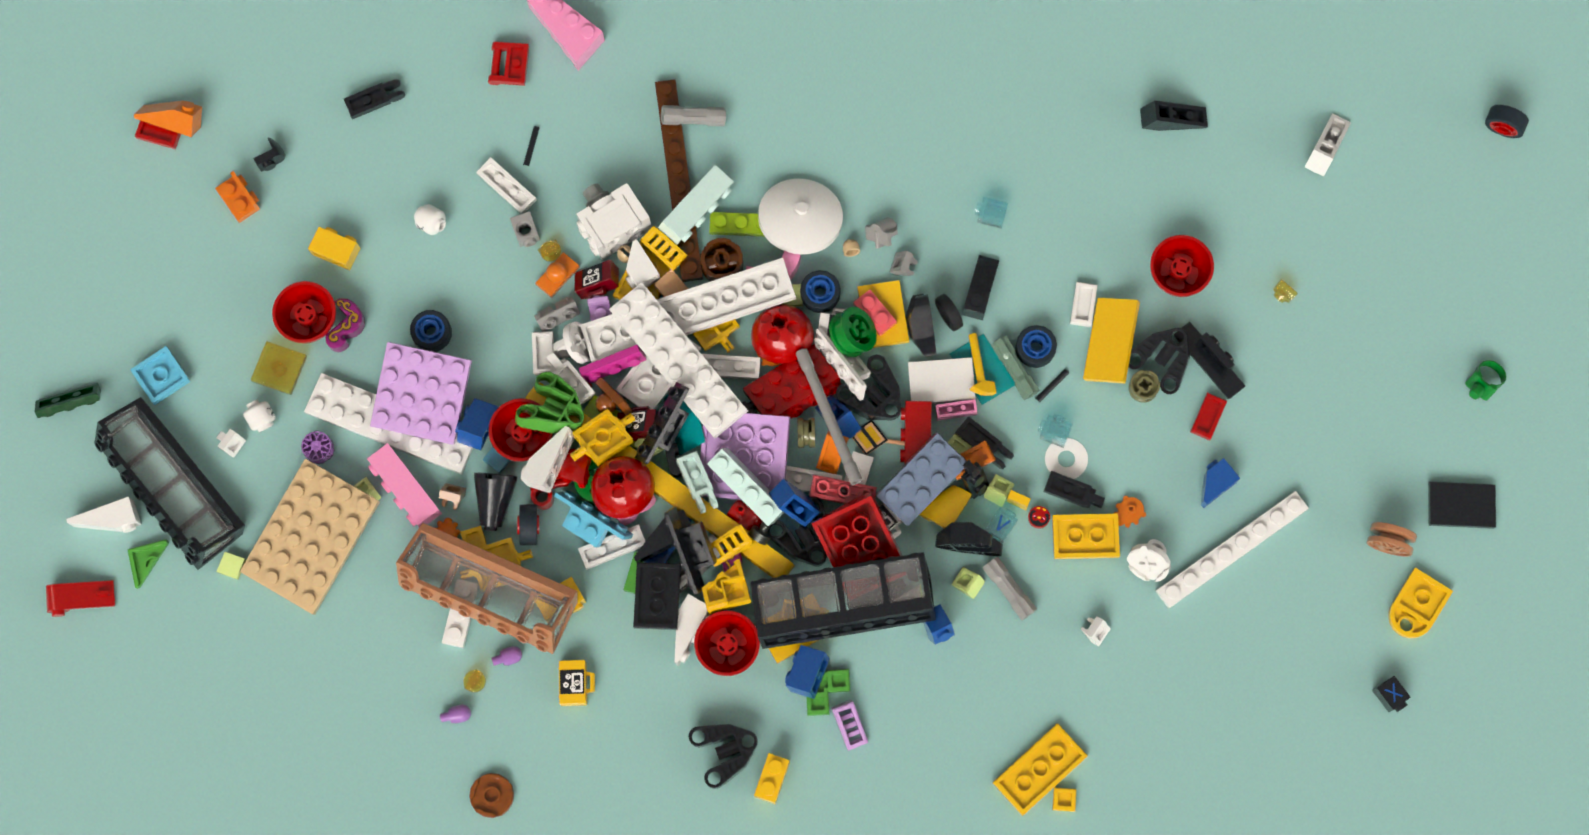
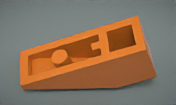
[134,100,202,137]

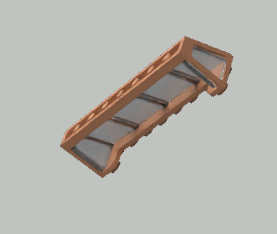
[396,523,578,654]

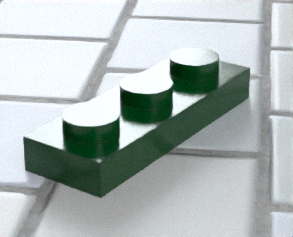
[34,383,101,418]

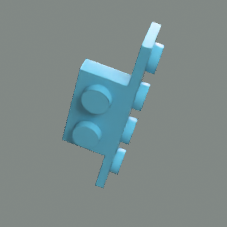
[554,490,634,548]

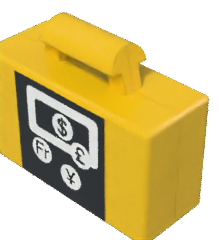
[558,660,595,706]

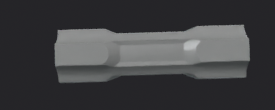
[661,105,726,127]
[983,557,1037,620]

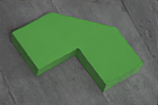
[806,669,850,716]

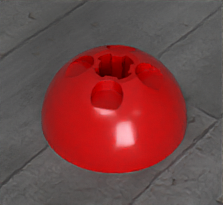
[1150,235,1214,297]
[272,281,336,344]
[751,304,814,364]
[489,398,553,462]
[591,456,655,519]
[694,611,760,676]

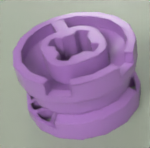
[301,431,334,464]

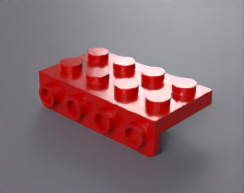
[743,344,841,419]

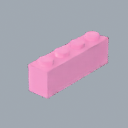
[367,443,442,527]

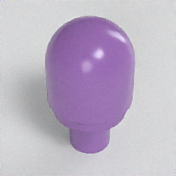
[491,646,522,666]
[440,704,471,724]

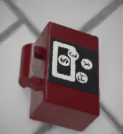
[574,259,619,299]
[617,406,658,441]

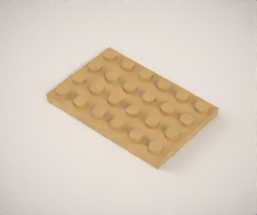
[240,459,380,615]

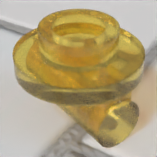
[538,239,561,261]
[1273,279,1298,303]
[463,669,486,693]

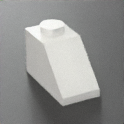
[626,239,660,289]

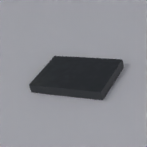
[1428,482,1496,529]
[633,562,681,630]

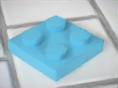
[130,346,191,405]

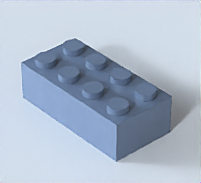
[876,431,967,526]

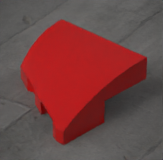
[556,449,592,488]

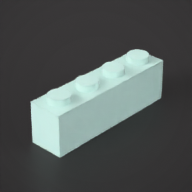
[658,165,734,245]
[707,448,784,526]

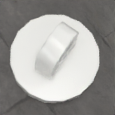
[553,321,590,364]
[1127,539,1171,582]

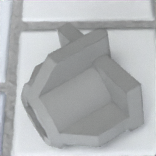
[865,217,897,249]

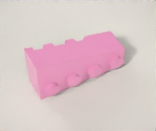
[527,0,605,71]

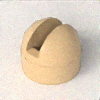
[843,239,860,257]
[617,245,631,263]

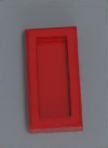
[135,120,181,149]
[1190,392,1227,441]

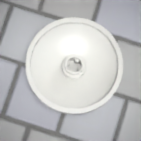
[758,179,843,254]

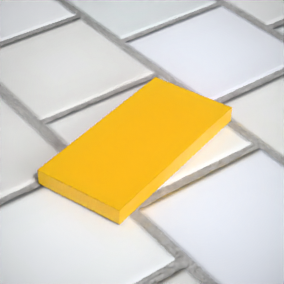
[1083,298,1140,384]
[993,723,1088,816]

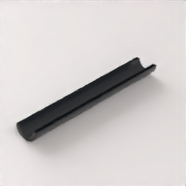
[523,126,540,166]
[1035,369,1069,403]

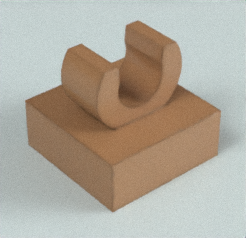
[439,483,466,510]

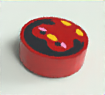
[1028,506,1050,529]

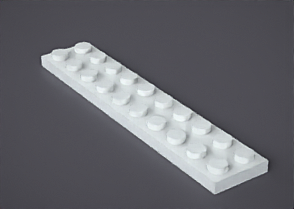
[580,258,796,363]

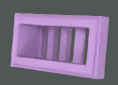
[831,700,868,751]

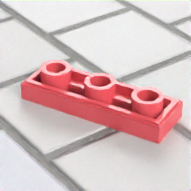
[809,475,877,504]

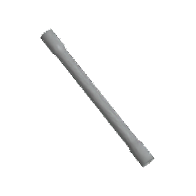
[796,349,863,485]

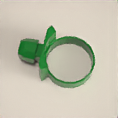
[1465,360,1506,401]

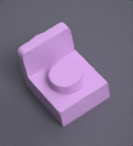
[587,295,612,321]

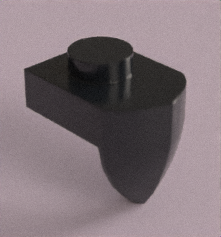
[253,137,286,172]

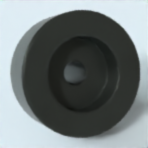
[748,522,771,545]

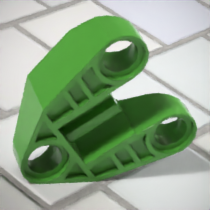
[515,372,584,434]

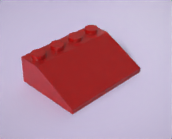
[812,491,907,601]

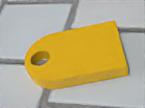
[1388,567,1453,638]

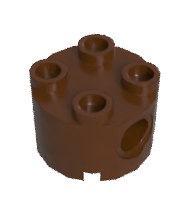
[701,238,743,282]

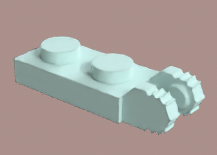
[676,451,718,514]

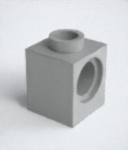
[510,211,540,247]

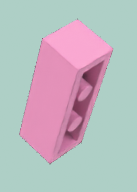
[935,399,977,421]

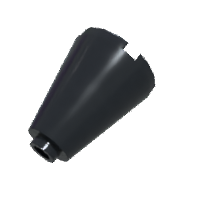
[474,472,518,531]

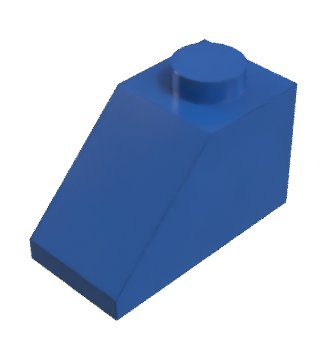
[815,395,862,439]
[1201,458,1240,508]
[923,604,955,645]

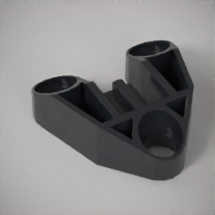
[905,293,936,357]
[1128,328,1190,394]
[836,354,901,421]
[767,498,827,567]
[935,522,1003,557]
[688,724,758,789]

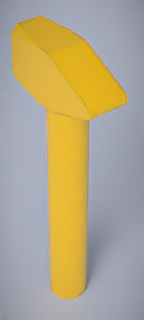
[968,333,996,396]

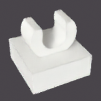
[216,429,246,458]
[1081,616,1111,646]

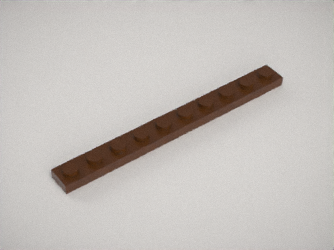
[655,79,703,282]

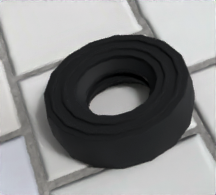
[935,294,963,331]

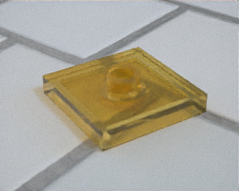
[251,341,307,395]

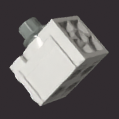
[576,183,652,260]

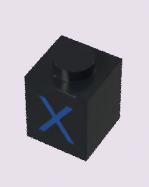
[1373,676,1411,712]

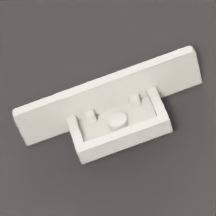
[814,327,871,400]

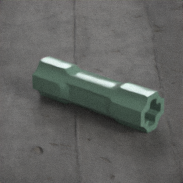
[991,336,1040,400]

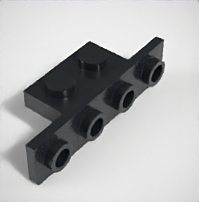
[1174,322,1245,399]
[634,382,689,465]
[664,507,717,595]

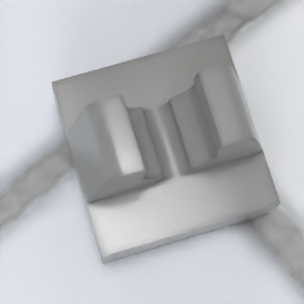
[890,251,918,276]

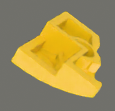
[919,485,972,528]
[702,559,751,614]

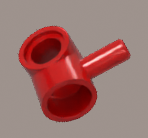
[530,479,569,510]
[727,499,763,531]

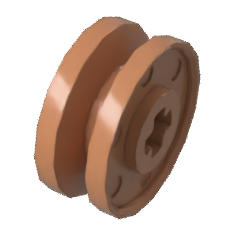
[1366,522,1417,557]

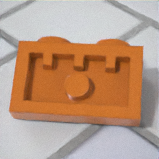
[215,171,260,223]

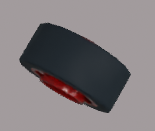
[1485,105,1529,138]
[517,504,539,545]

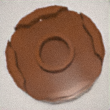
[469,773,514,818]

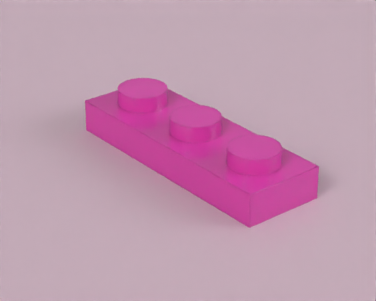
[579,345,647,383]

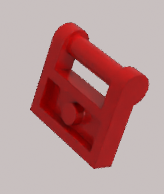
[488,42,529,86]

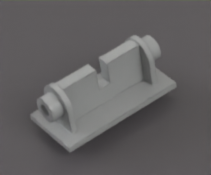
[534,297,580,332]

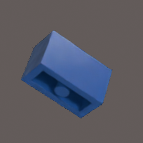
[455,398,499,450]
[769,478,820,527]
[785,645,830,699]

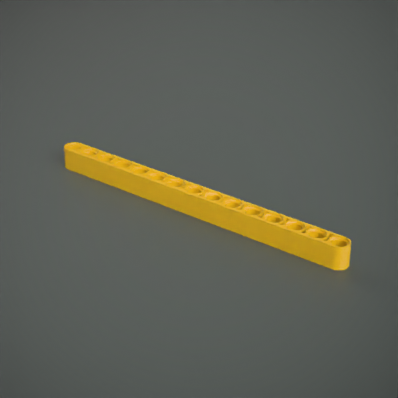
[525,382,795,578]

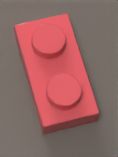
[853,290,897,336]

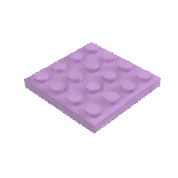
[370,342,472,445]
[700,413,790,500]

